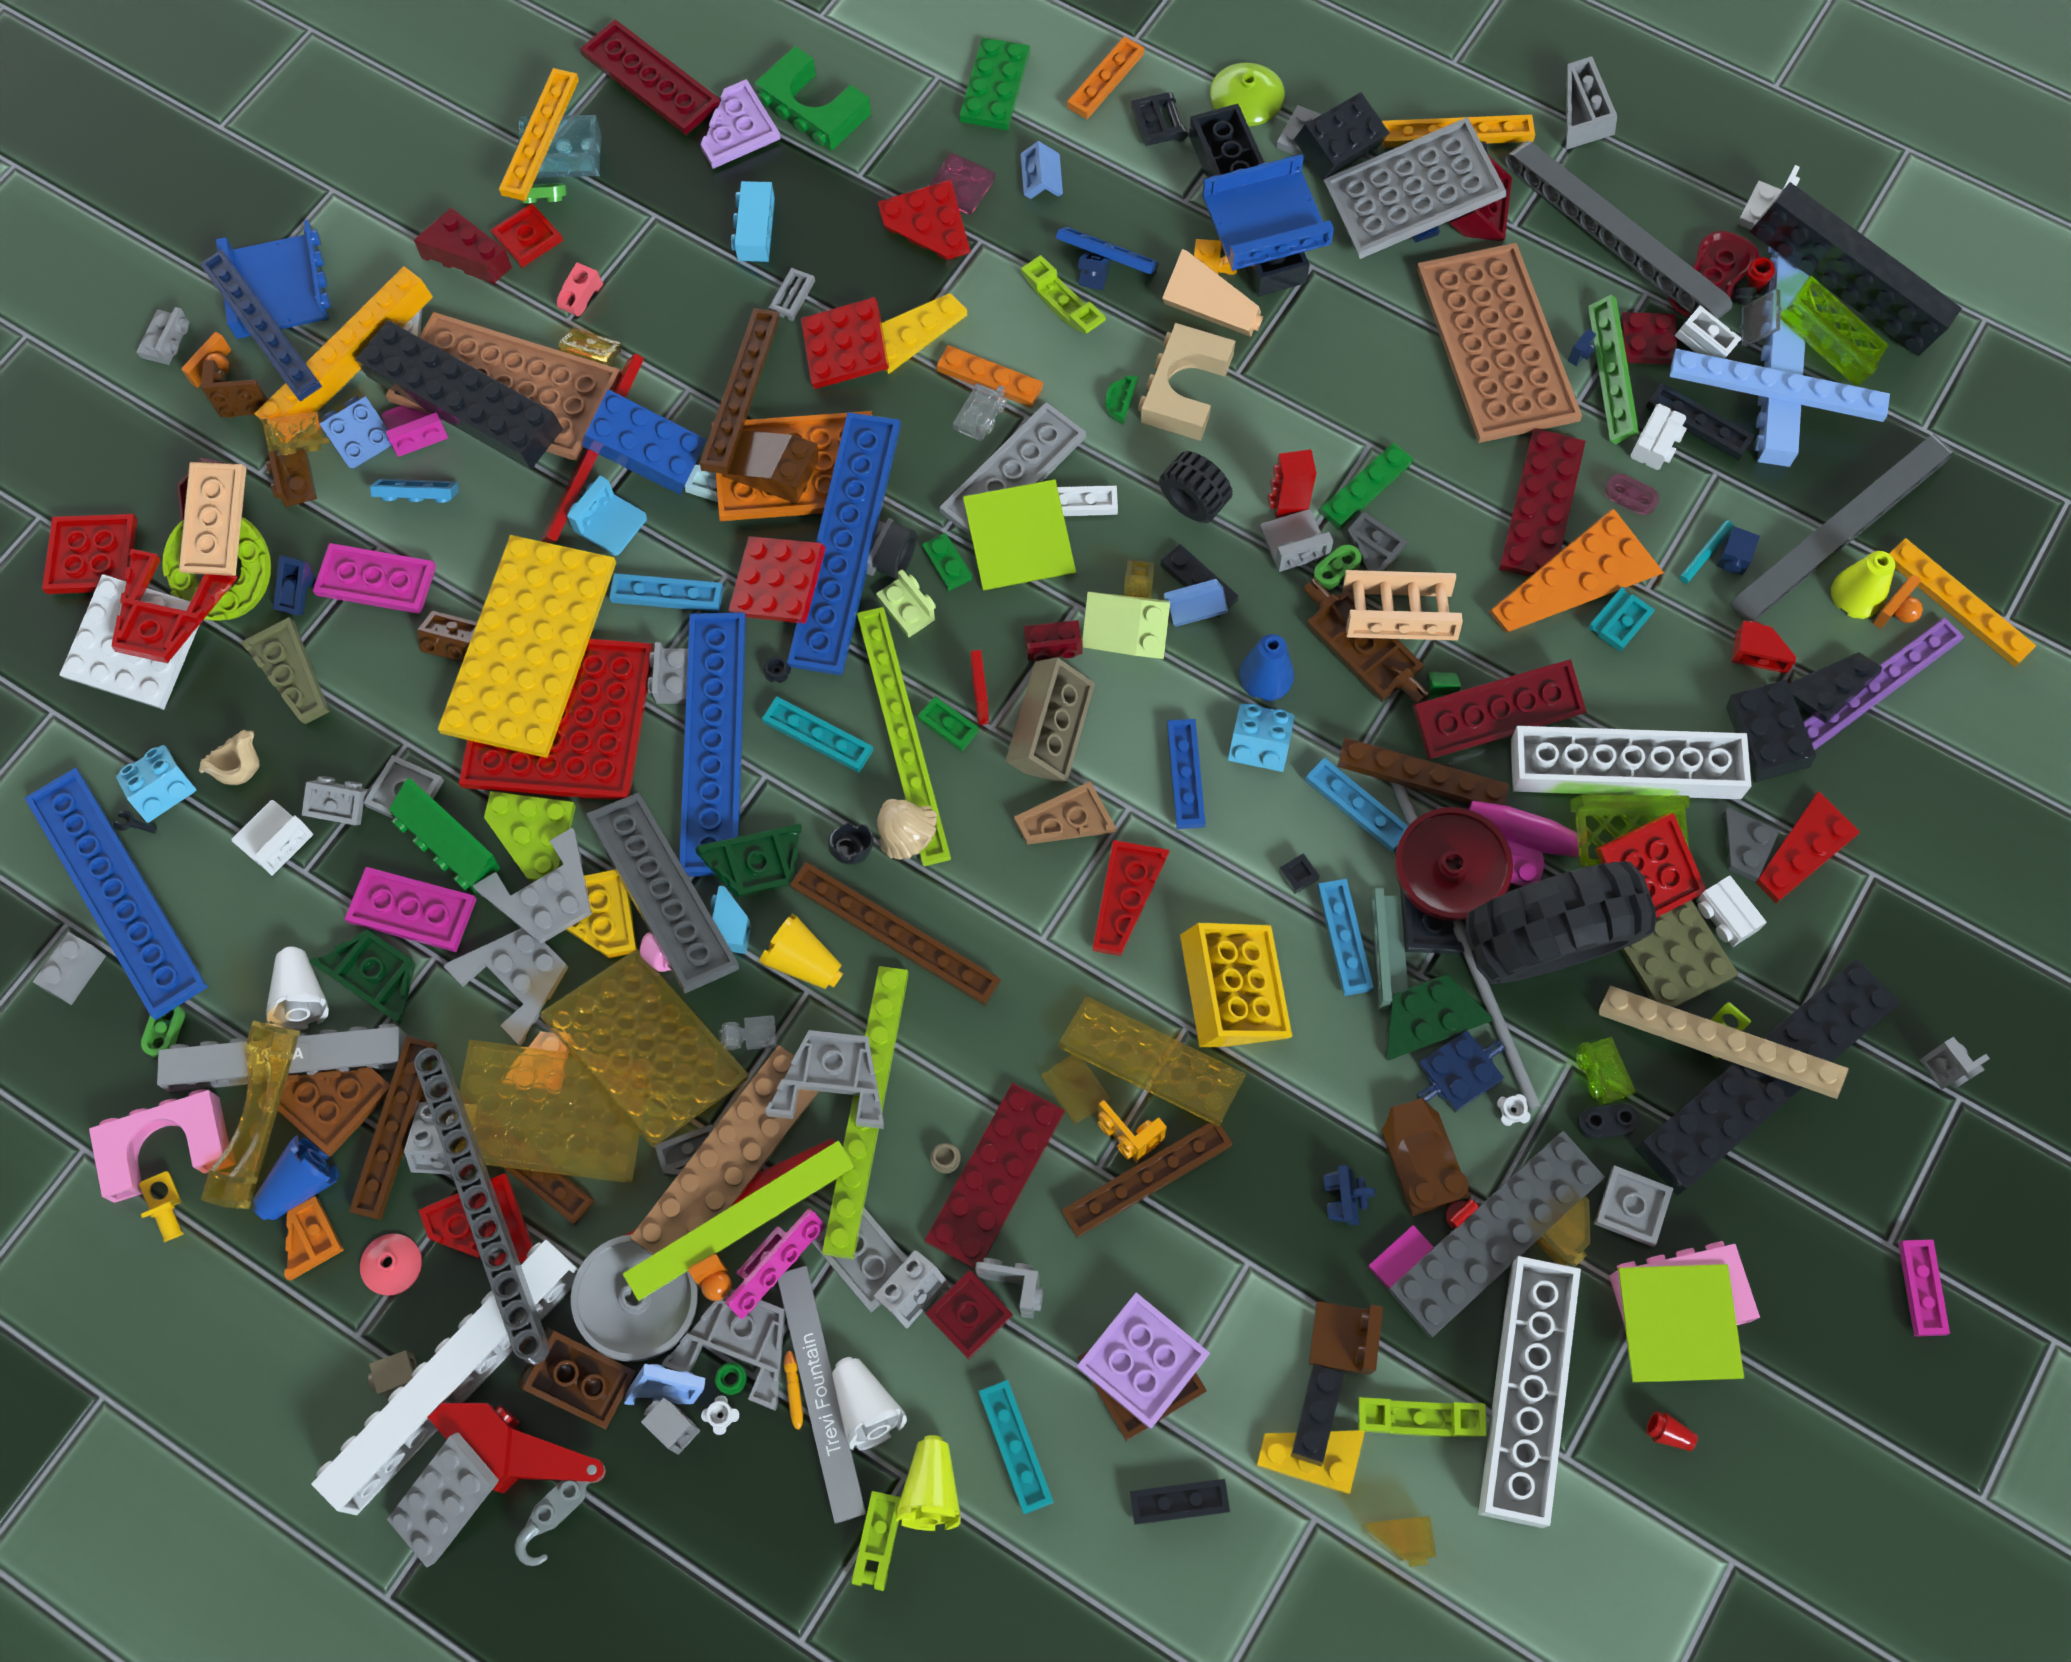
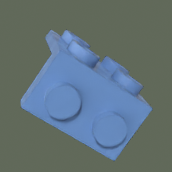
[319,396,392,468]

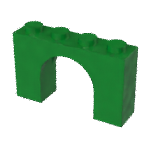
[755,46,871,151]

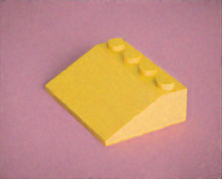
[1180,923,1292,1047]

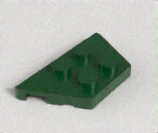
[695,823,802,898]
[309,930,416,1025]
[1385,974,1493,1060]

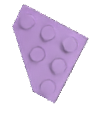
[701,79,781,169]

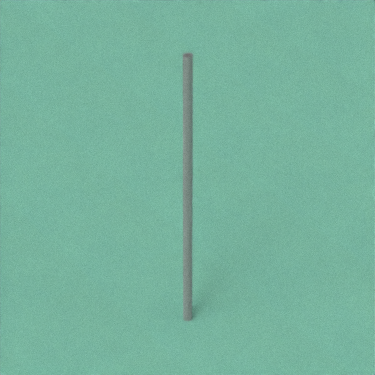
[1390,782,1541,1111]

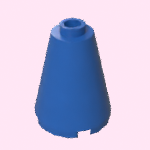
[1239,634,1295,701]
[253,1136,340,1220]

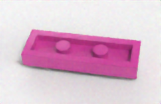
[1898,1240,1950,1336]

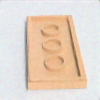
[179,462,246,576]

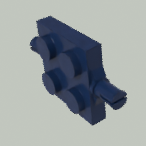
[1416,1030,1505,1113]

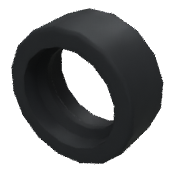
[876,523,917,579]

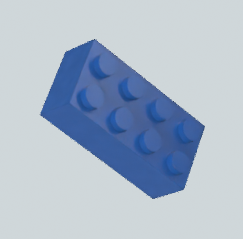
[581,389,707,495]

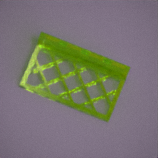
[1778,276,1889,387]
[1570,795,1690,867]

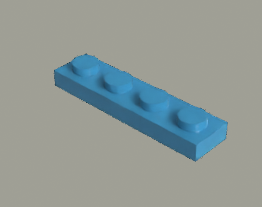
[609,573,724,612]
[1305,757,1408,853]
[1317,879,1374,996]

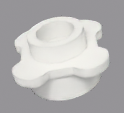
[1497,1094,1530,1126]
[701,1396,739,1435]

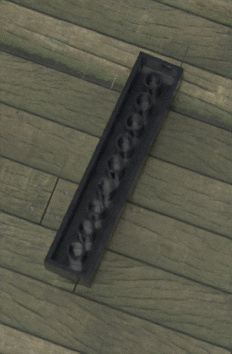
[1634,958,1900,1196]

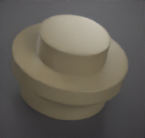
[930,1143,961,1174]

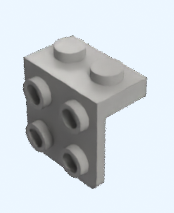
[975,1258,1043,1319]

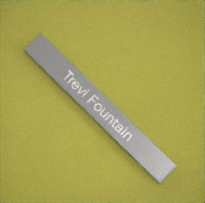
[778,1266,867,1524]

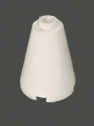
[266,947,329,1031]
[832,1357,907,1450]

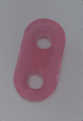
[1605,474,1659,515]

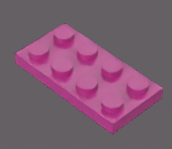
[313,543,437,614]
[344,867,477,952]

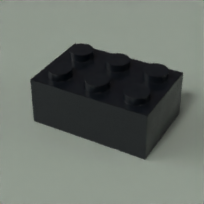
[1294,92,1390,181]
[1726,679,1816,783]

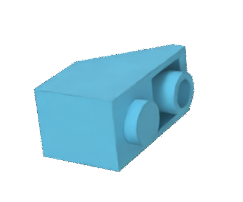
[710,886,752,954]

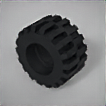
[1159,451,1233,523]

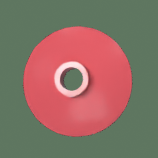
[360,1234,422,1296]

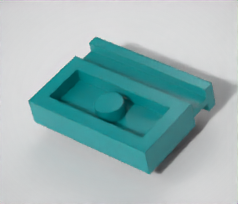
[1588,587,1655,652]

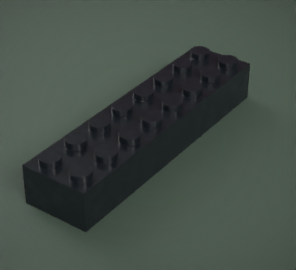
[1189,104,1310,297]
[1750,182,1962,356]
[355,320,563,470]

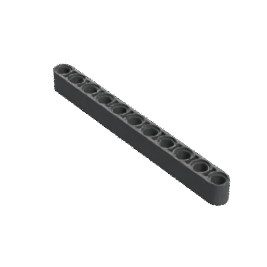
[1505,141,1732,320]
[1730,434,1954,622]
[414,1048,549,1364]

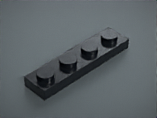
[1646,383,1755,460]

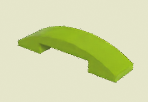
[1021,255,1106,334]
[1358,1397,1486,1437]

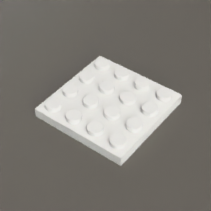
[60,574,199,710]

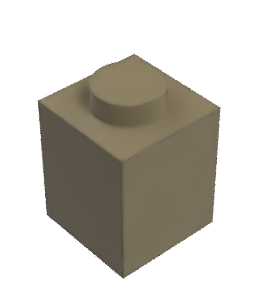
[368,1350,418,1398]

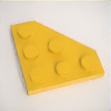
[566,870,638,958]

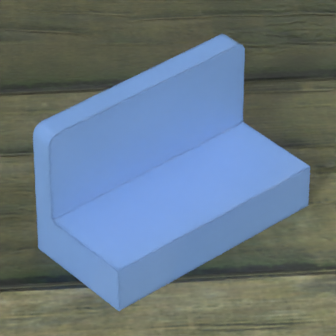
[1021,141,1063,199]
[1163,579,1229,627]

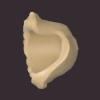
[198,730,259,785]
[877,799,937,860]

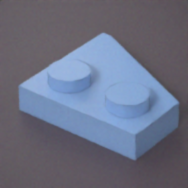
[624,1364,705,1405]

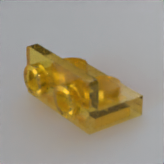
[559,328,621,366]
[262,412,330,456]

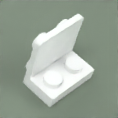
[1737,165,1800,230]
[232,800,314,876]

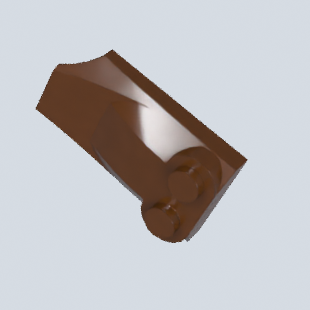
[1381,1098,1471,1217]

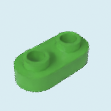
[521,183,567,203]
[1314,545,1361,590]
[141,1005,185,1059]

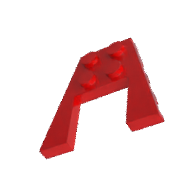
[111,549,238,663]

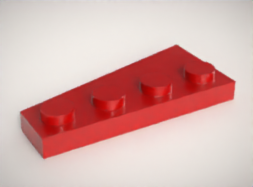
[1755,791,1860,903]
[1093,840,1170,956]

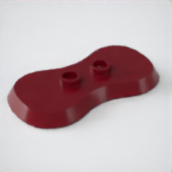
[1668,231,1759,319]

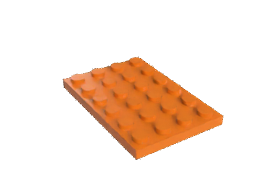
[711,411,872,521]

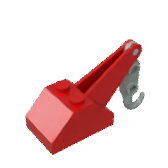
[427,1403,606,1566]

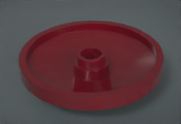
[1394,807,1513,922]

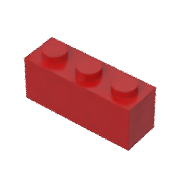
[1268,449,1317,519]

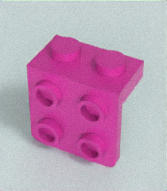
[382,406,448,457]

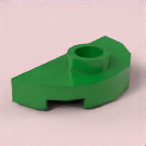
[1105,375,1139,425]

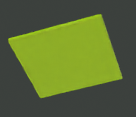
[963,479,1076,591]
[1618,1264,1744,1382]

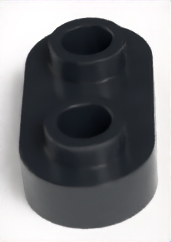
[1577,1103,1640,1139]

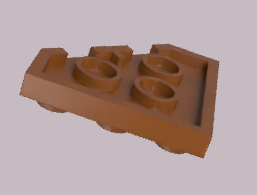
[264,1067,390,1157]

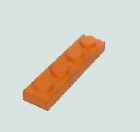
[1067,36,1144,120]
[937,345,1043,408]

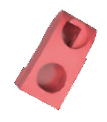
[557,262,603,316]

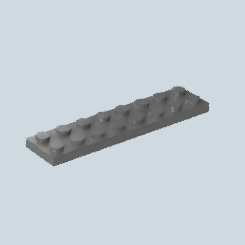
[586,793,739,993]
[1387,1131,1605,1338]

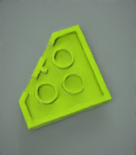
[484,791,576,882]

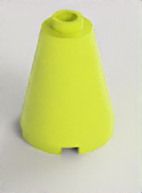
[1831,551,1895,619]
[896,1435,961,1531]

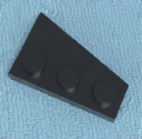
[1788,652,1882,724]
[1400,888,1464,955]

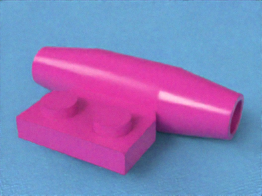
[1468,801,1584,888]

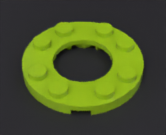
[162,517,271,621]

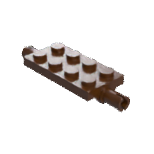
[1303,578,1430,704]

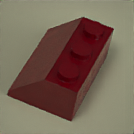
[1450,154,1512,242]

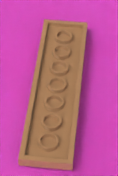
[630,1045,820,1255]

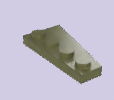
[240,617,330,724]

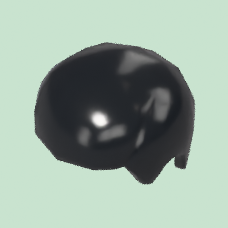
[828,822,874,865]

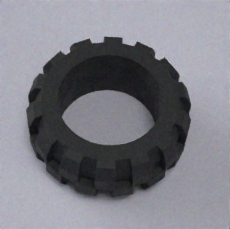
[1465,861,1656,984]

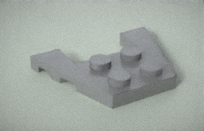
[473,828,592,944]
[443,928,568,1046]
[765,1030,884,1129]
[662,1289,785,1411]

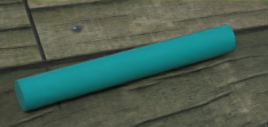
[1679,520,1734,584]

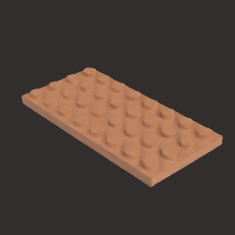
[1416,243,1582,443]
[386,312,622,461]

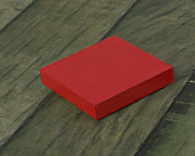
[490,203,563,268]
[970,650,989,725]

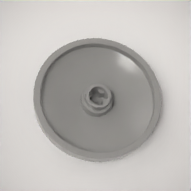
[571,1234,698,1362]

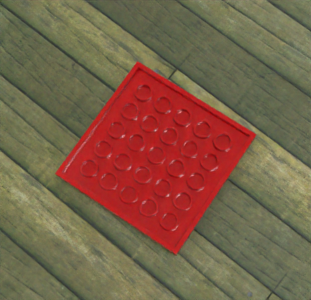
[459,639,655,801]

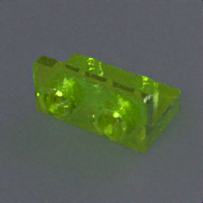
[1576,1037,1636,1105]

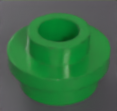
[715,1362,747,1395]

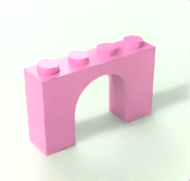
[89,1089,234,1203]
[1609,1241,1760,1325]

